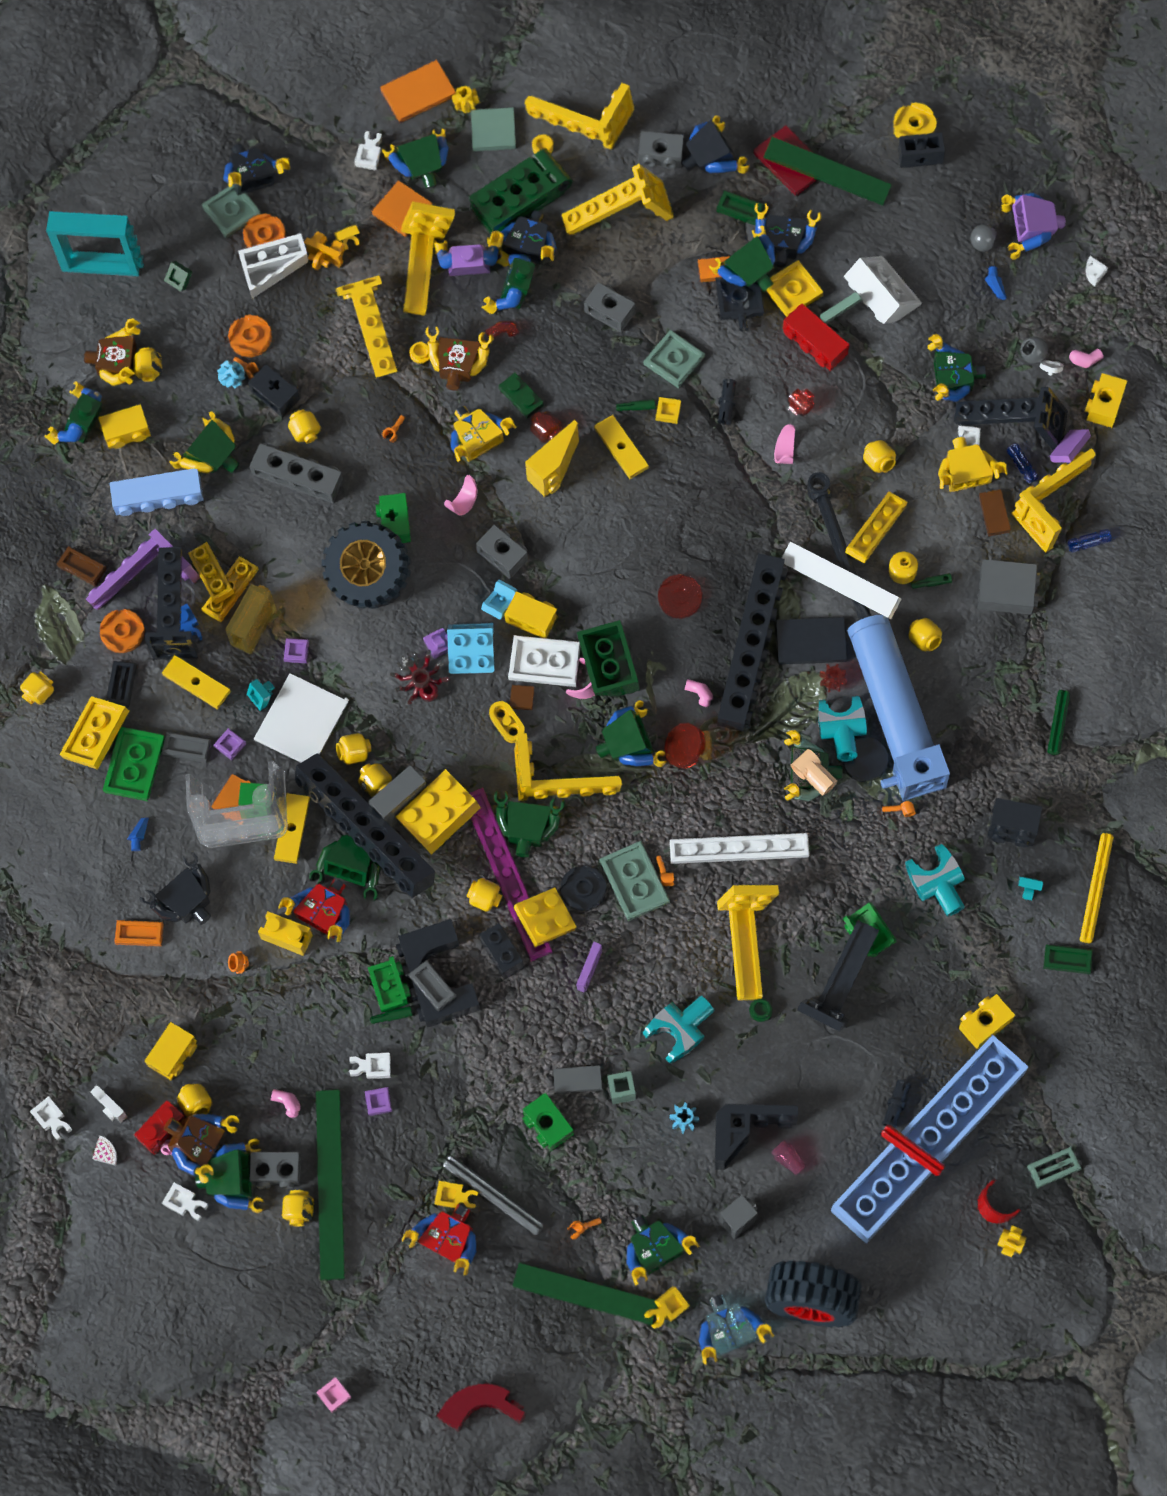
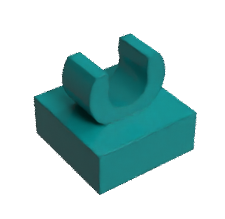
[246,679,275,711]
[1018,876,1043,900]

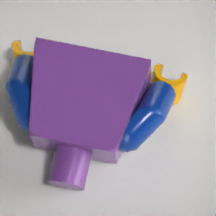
[1001,193,1066,259]
[435,237,501,276]

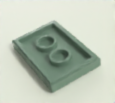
[599,841,670,922]

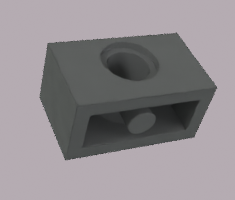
[638,131,684,169]
[584,282,635,333]
[476,525,528,579]

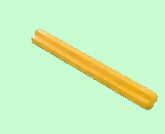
[1080,833,1114,944]

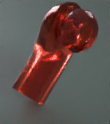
[485,321,519,337]

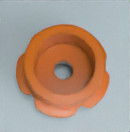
[228,951,249,974]

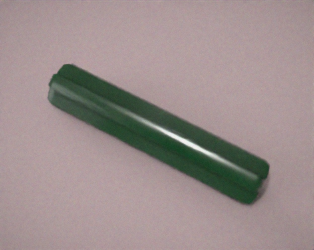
[1047,690,1070,755]

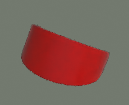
[978,1179,1021,1224]

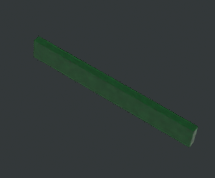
[316,1090,345,1281]

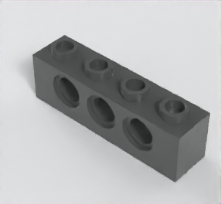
[250,444,343,503]

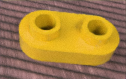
[489,701,525,743]

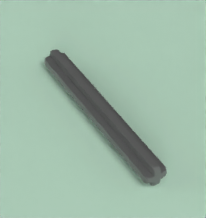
[444,1156,544,1235]

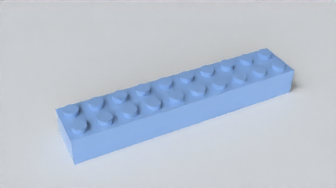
[831,1035,1028,1244]

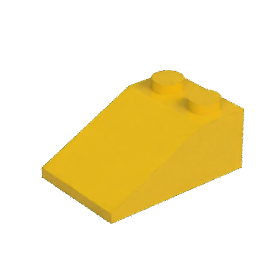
[525,420,579,497]

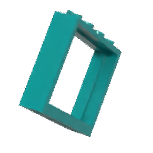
[46,211,143,276]

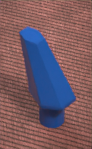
[985,266,1006,300]
[127,818,149,851]

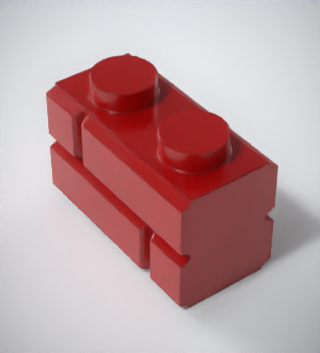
[134,1100,185,1155]

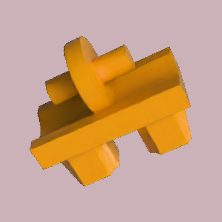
[304,232,345,270]

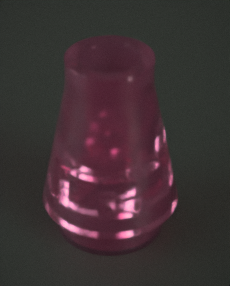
[771,1140,806,1176]

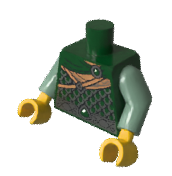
[784,730,842,801]

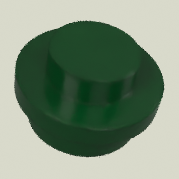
[749,999,773,1022]

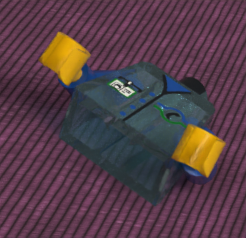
[699,1295,774,1364]

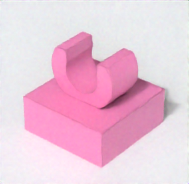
[316,1377,351,1413]

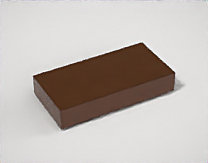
[979,489,1011,537]
[57,546,107,587]

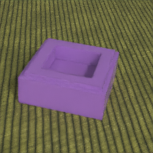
[284,638,309,663]
[214,728,246,760]
[365,1087,392,1116]

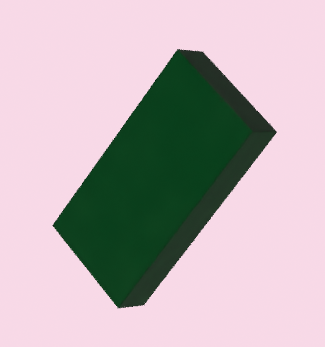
[716,190,764,226]
[1043,944,1093,974]

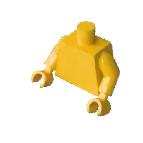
[938,437,1008,492]

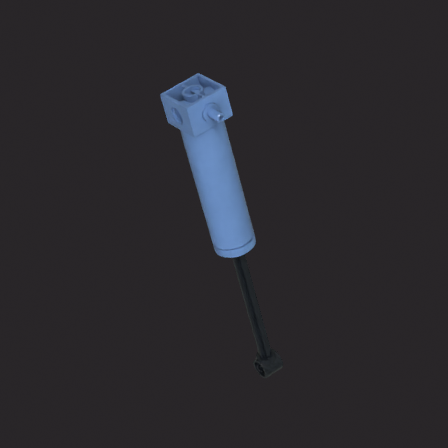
[807,472,950,801]

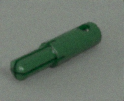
[616,399,656,411]
[911,573,952,589]
[370,1006,413,1024]

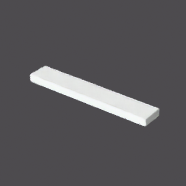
[782,542,901,619]
[670,833,809,864]

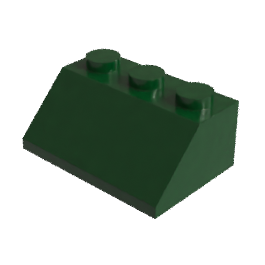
[577,620,640,697]

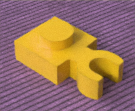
[434,1180,478,1208]
[644,1287,689,1328]

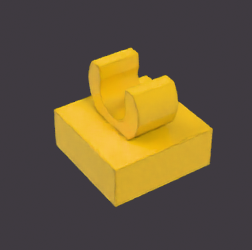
[334,225,359,250]

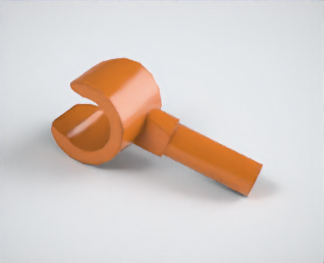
[234,357,260,380]
[382,415,405,443]
[882,801,916,817]
[656,856,674,886]
[567,1218,602,1239]

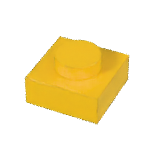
[656,397,681,424]

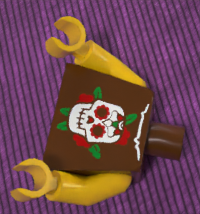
[84,318,140,386]
[426,326,494,391]

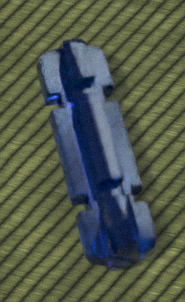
[1007,443,1038,484]
[1068,529,1112,553]

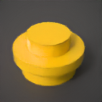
[410,342,429,364]

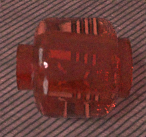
[530,411,563,443]

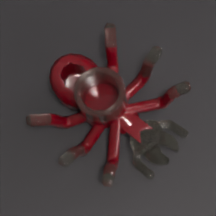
[390,650,450,704]

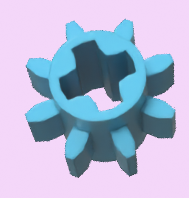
[217,360,245,388]
[670,1103,699,1134]

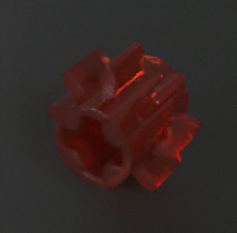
[788,388,815,416]
[819,663,847,692]

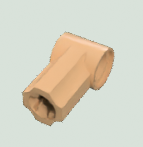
[791,749,837,796]

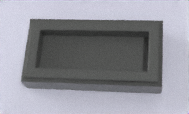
[161,732,212,763]
[409,960,456,1012]
[553,1065,602,1094]

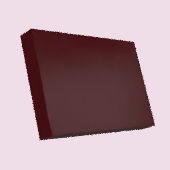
[753,125,817,196]

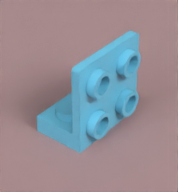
[447,623,494,674]

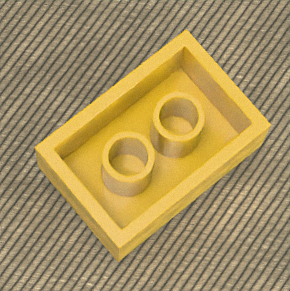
[395,769,481,855]

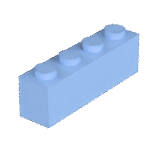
[109,469,204,516]

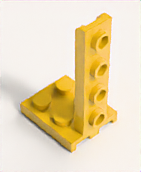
[525,83,634,150]
[562,164,674,235]
[401,201,455,316]
[335,275,397,378]
[1011,448,1095,553]
[514,733,622,801]
[717,885,779,1000]

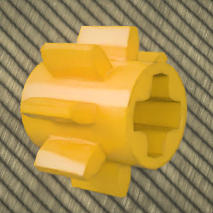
[452,86,479,113]
[997,1225,1027,1257]

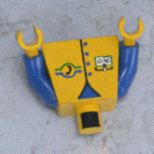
[451,406,517,462]

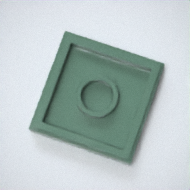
[471,108,516,151]
[202,185,261,238]
[644,330,705,388]

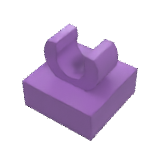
[423,628,448,659]

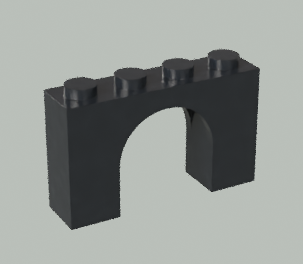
[396,919,480,1028]

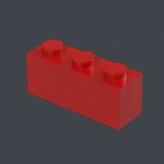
[783,303,849,371]

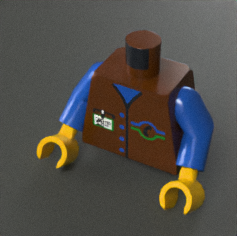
[163,1114,239,1183]

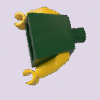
[170,411,239,473]

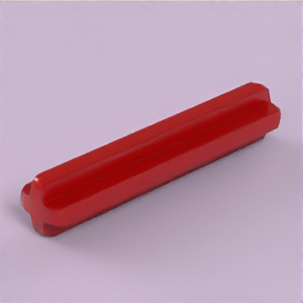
[881,1125,945,1176]

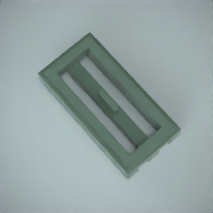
[820,292,863,324]
[1027,1147,1081,1188]

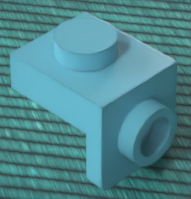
[481,580,517,620]

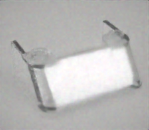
[185,761,288,848]

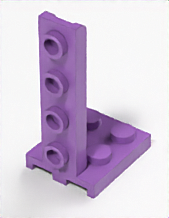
[86,529,201,609]

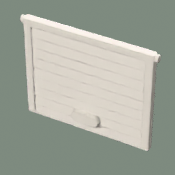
[254,674,349,762]

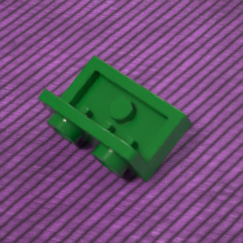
[843,902,897,957]
[367,956,411,1013]

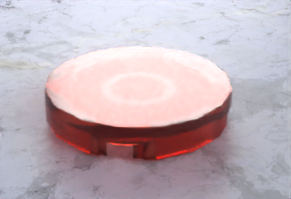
[657,574,702,619]
[664,723,706,769]

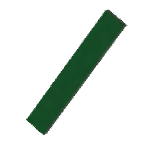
[763,137,892,206]
[512,1263,657,1326]

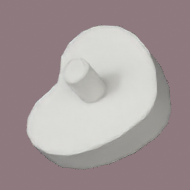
[1040,360,1064,375]

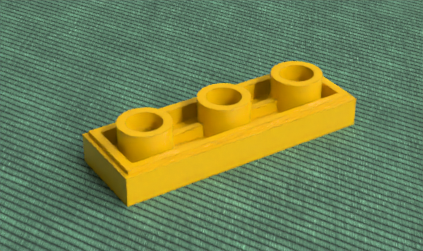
[594,415,649,479]
[188,542,235,604]
[202,556,259,622]
[162,655,231,710]
[274,793,310,864]

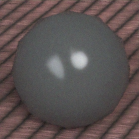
[970,224,997,252]
[1020,336,1048,364]

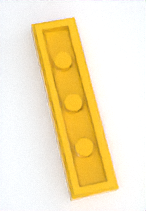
[845,492,908,563]

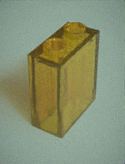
[225,584,276,654]

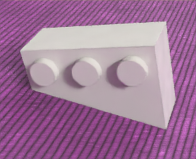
[238,234,308,299]

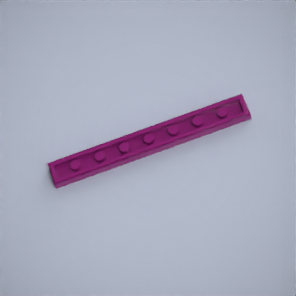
[469,788,552,961]

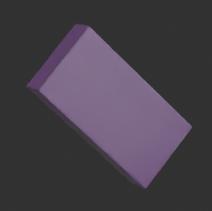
[1050,430,1091,463]
[576,942,602,993]

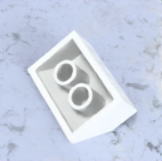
[844,256,922,324]

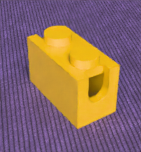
[98,404,151,449]
[504,591,557,639]
[258,911,313,956]
[144,1022,197,1080]

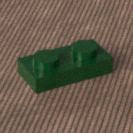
[498,373,544,419]

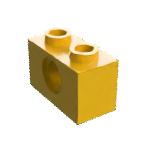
[1085,373,1127,428]
[959,994,1015,1050]

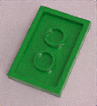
[103,727,165,801]

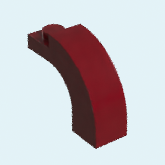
[437,1384,526,1432]

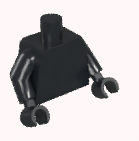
[139,852,211,925]

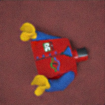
[278,879,350,942]
[402,1204,477,1276]

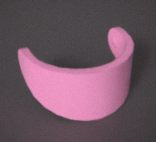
[774,425,795,464]
[444,475,477,515]
[566,658,595,699]

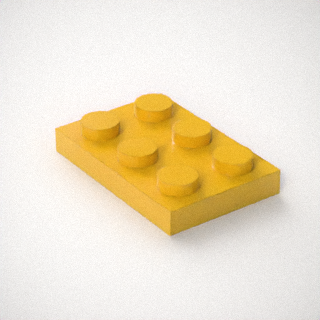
[59,696,129,770]

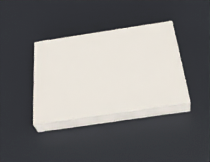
[508,635,581,687]

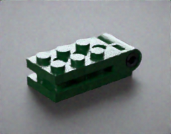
[469,148,573,234]

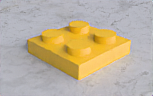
[766,260,823,317]
[513,888,577,947]

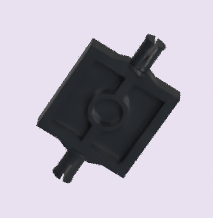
[715,277,764,332]

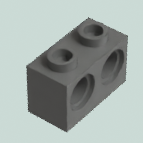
[250,1152,301,1189]
[719,1195,758,1240]

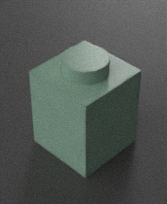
[608,1071,636,1104]

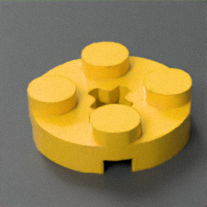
[893,103,937,138]

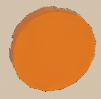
[243,214,287,248]
[228,315,272,357]
[100,609,145,653]

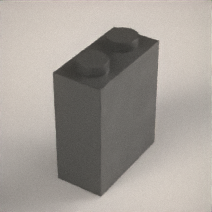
[977,559,1040,615]
[369,766,428,827]

